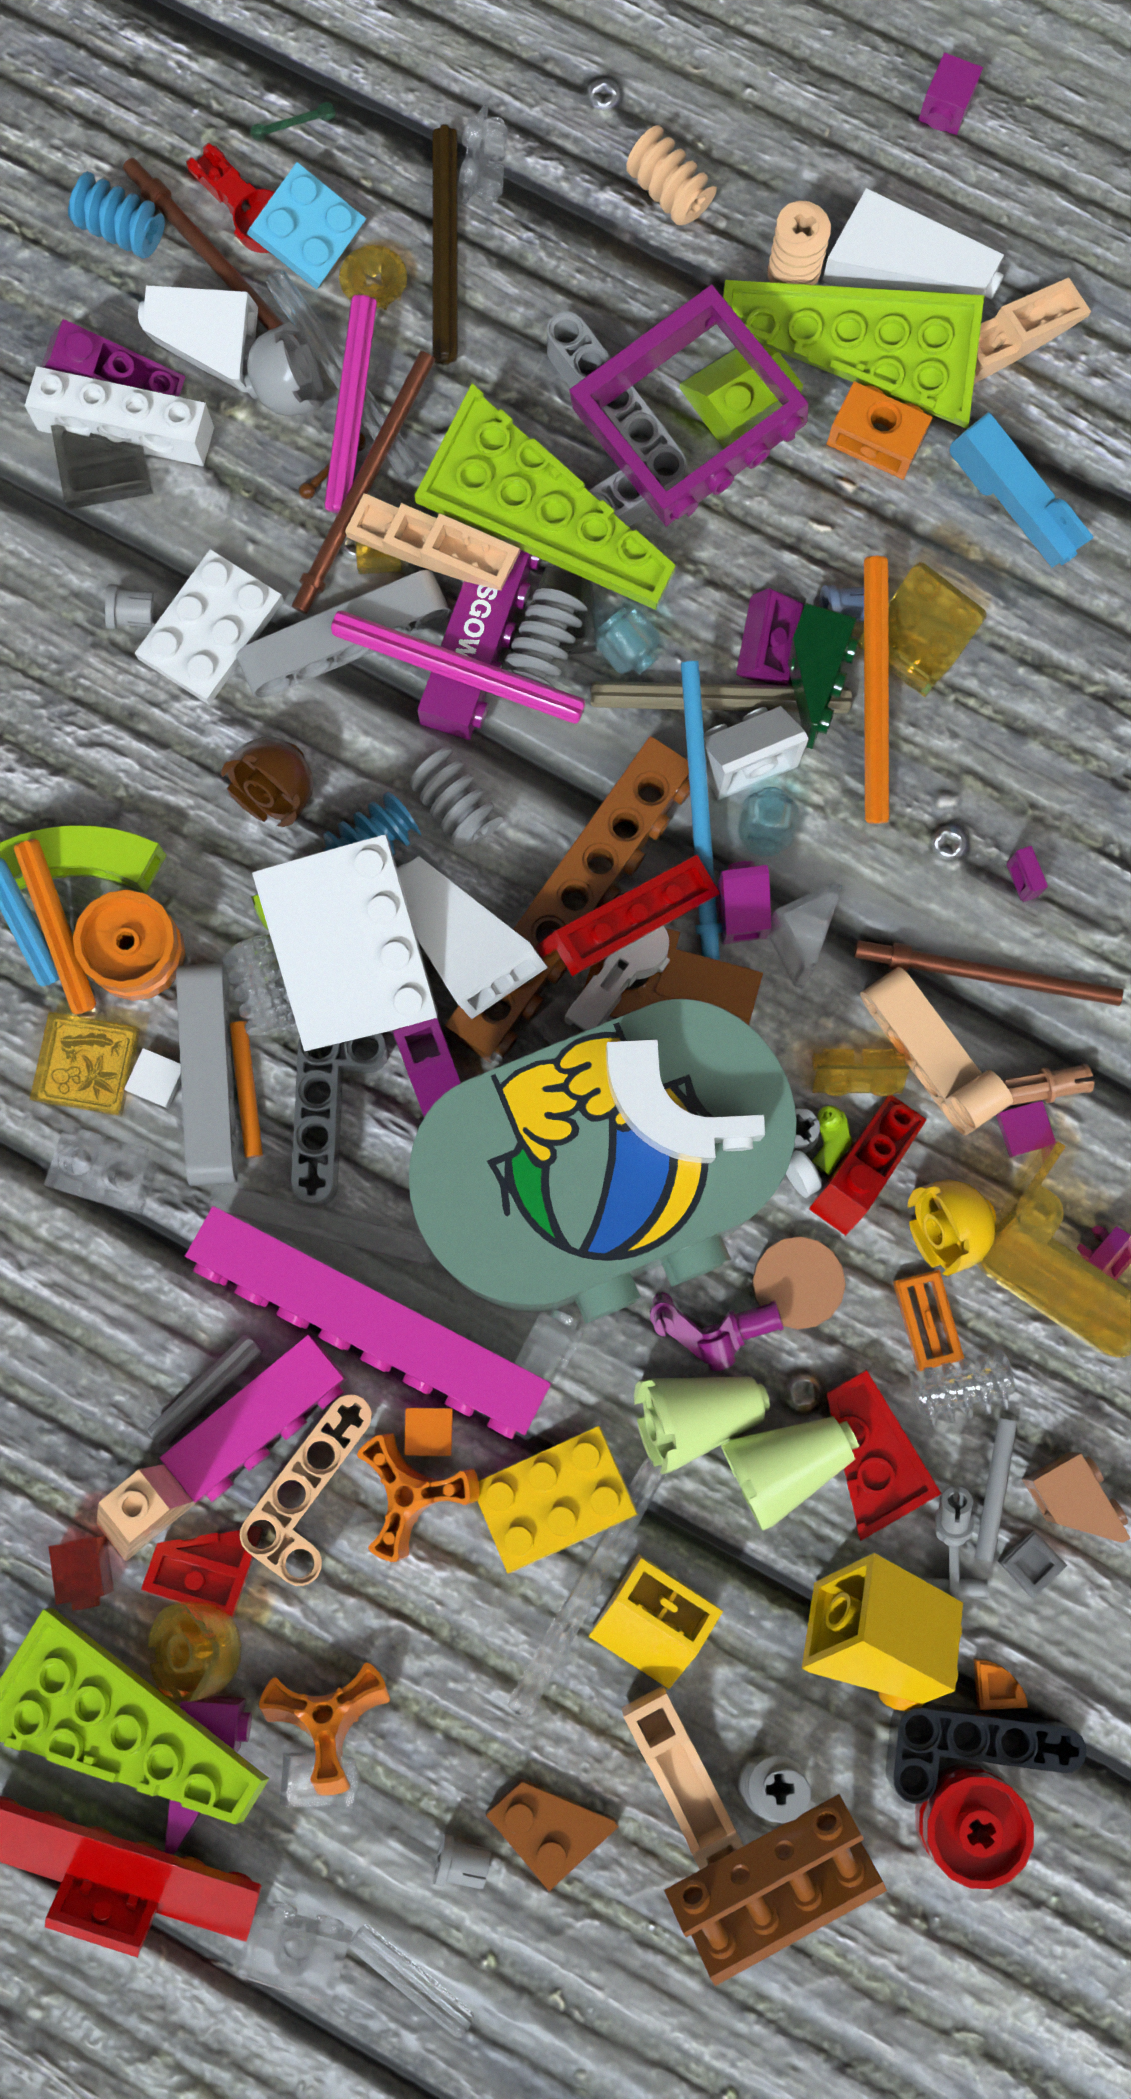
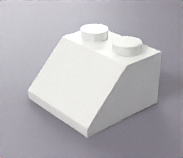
[704,706,808,800]

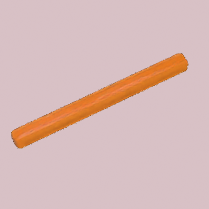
[864,555,889,824]

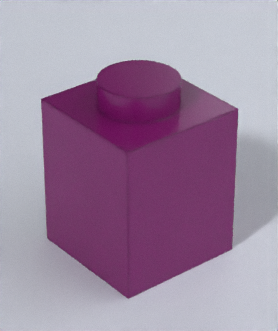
[918,52,983,135]

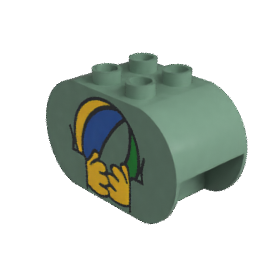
[409,999,796,1324]

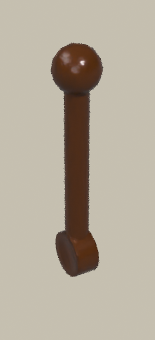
[298,433,366,500]

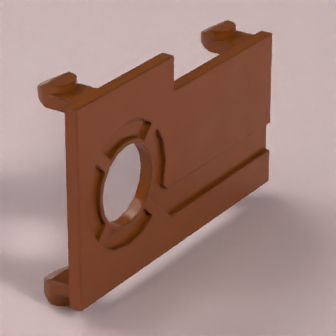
[584,928,763,1025]

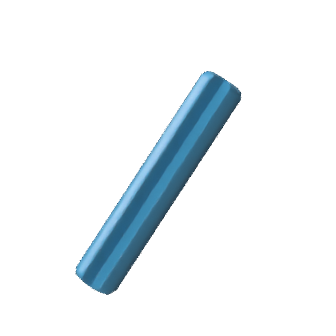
[0,858,59,987]

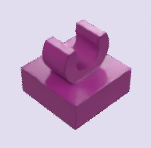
[1077,1225,1131,1288]

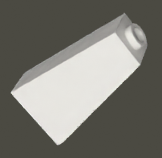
[822,188,1004,300]
[397,856,548,1019]

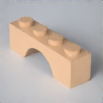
[621,1685,744,1870]

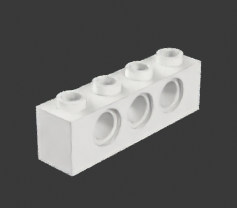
[25,366,214,466]

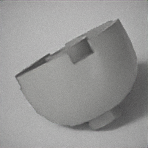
[244,322,324,417]

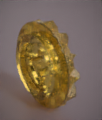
[339,245,407,311]

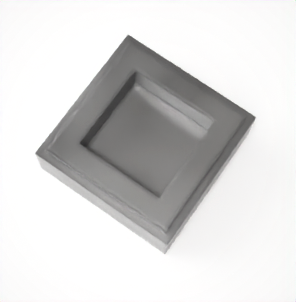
[997,1529,1068,1598]

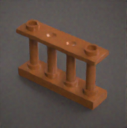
[664,1794,887,1986]

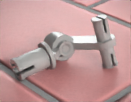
[920,1487,988,1600]

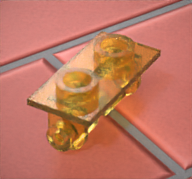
[812,1048,909,1096]

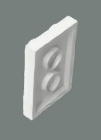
[135,549,284,705]

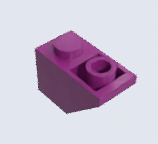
[716,861,771,945]
[393,1018,460,1117]

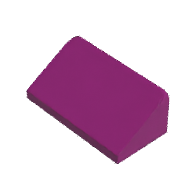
[736,588,804,686]

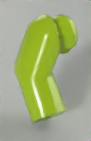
[811,1105,852,1176]

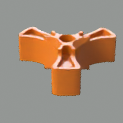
[357,1433,479,1562]
[259,1663,390,1796]

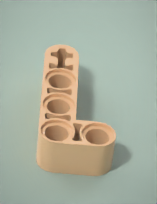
[860,967,1013,1136]
[240,1395,372,1586]

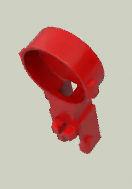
[186,143,275,253]

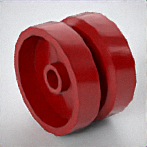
[915,1764,1034,1889]

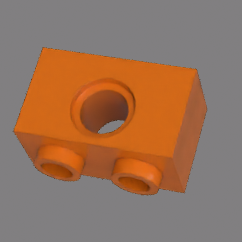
[826,381,933,480]

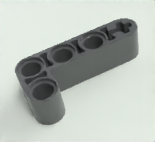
[291,1033,389,1207]

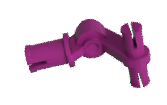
[649,1292,784,1371]

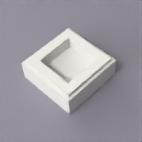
[124,1048,181,1109]

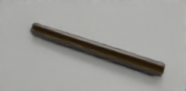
[432,124,458,365]

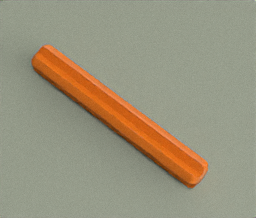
[14,839,96,1014]

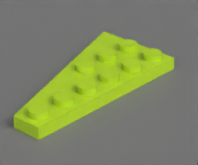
[723,280,984,429]
[415,383,676,610]

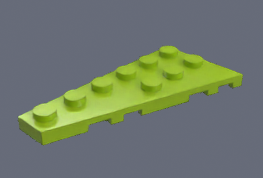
[0,1608,270,1824]

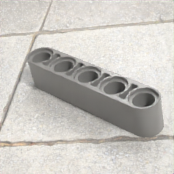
[236,570,451,698]
[176,963,238,1186]

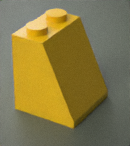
[802,1553,963,1704]

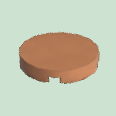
[752,1237,846,1330]

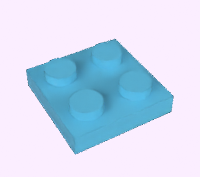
[247,162,366,290]

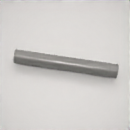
[974,1418,1017,1562]

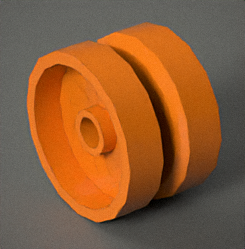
[73,890,186,1001]

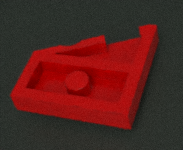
[141,1526,263,1619]

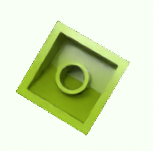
[679,345,803,449]

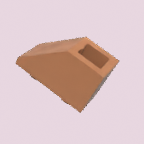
[1022,1452,1131,1543]

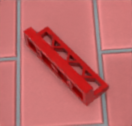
[535,855,720,976]

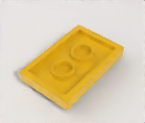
[478,1426,639,1574]

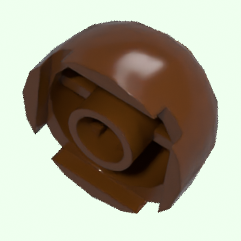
[221,737,314,827]

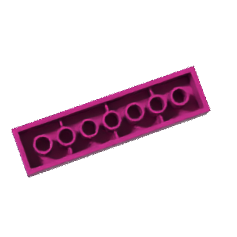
[185,1206,551,1439]

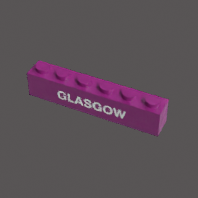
[417,550,542,740]

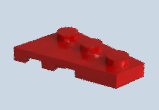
[827,1369,942,1541]

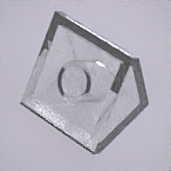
[768,882,843,989]

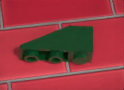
[788,603,860,749]

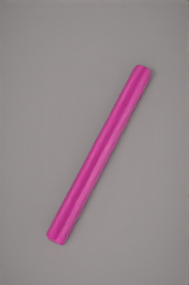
[331,610,585,724]

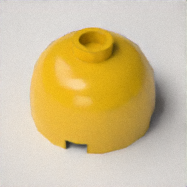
[908,1179,996,1276]

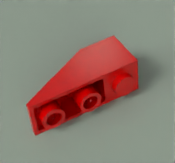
[808,1094,927,1236]

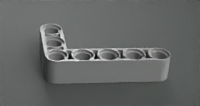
[547,311,686,527]

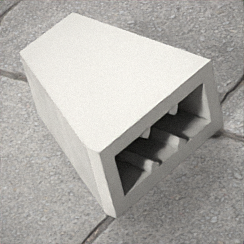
[138,285,258,393]

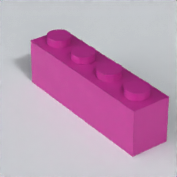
[160,1335,348,1503]

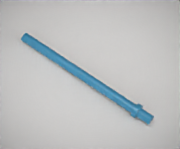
[681,661,723,960]

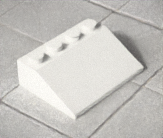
[252,835,438,1051]

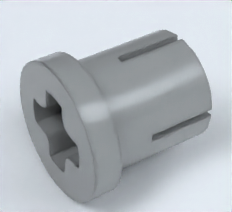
[105,584,154,629]
[793,1109,820,1154]
[433,1834,491,1889]

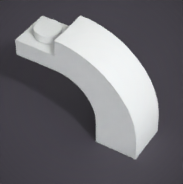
[606,1040,765,1163]

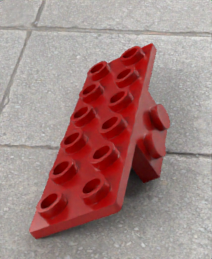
[0,1796,262,1958]

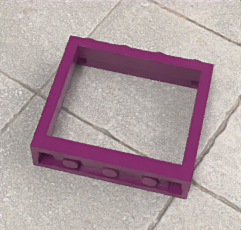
[569,284,808,527]

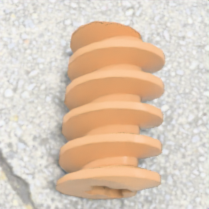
[626,125,717,226]
[768,201,831,285]

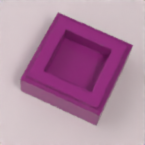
[1006,845,1048,902]
[996,1101,1056,1158]

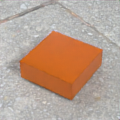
[404,1408,453,1456]

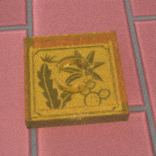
[29,1012,141,1117]

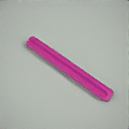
[324,295,377,514]

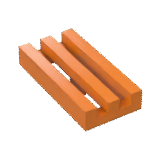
[893,1270,965,1371]

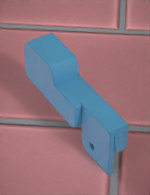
[949,412,1094,568]

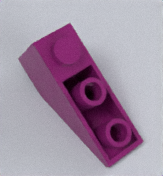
[41,319,186,397]

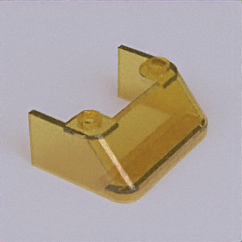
[977,1141,1131,1358]

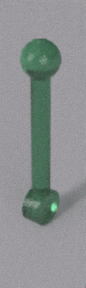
[250,102,335,141]

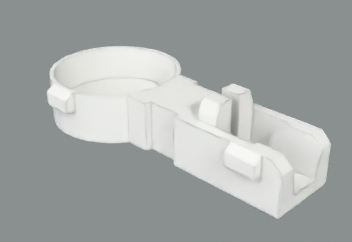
[565,926,670,1032]

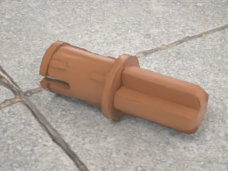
[1002,1064,1094,1106]

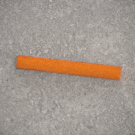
[229,1021,263,1158]

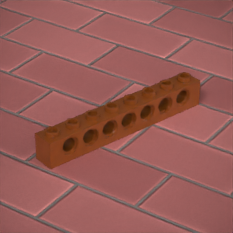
[445,736,690,1063]

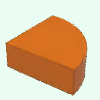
[973,1658,1028,1710]

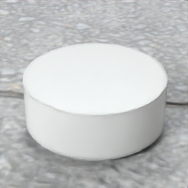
[786,1150,822,1198]

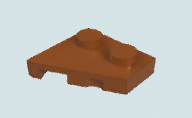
[486,1778,619,1891]

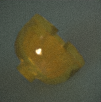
[148,1601,242,1702]

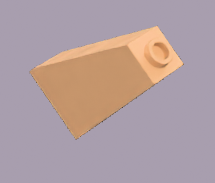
[97,1464,197,1561]

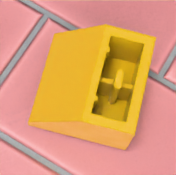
[588,1553,723,1689]

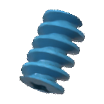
[68,171,165,259]
[322,792,422,856]

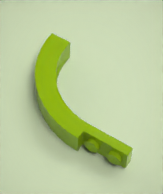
[0,826,167,894]

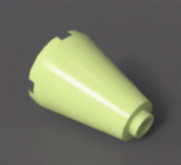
[634,1377,770,1474]
[721,1416,859,1531]

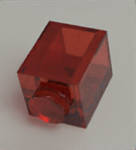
[48,1535,114,1611]

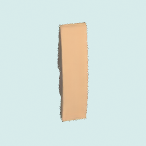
[974,277,1091,384]
[345,493,520,591]

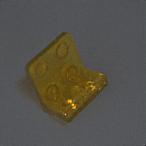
[858,562,987,697]

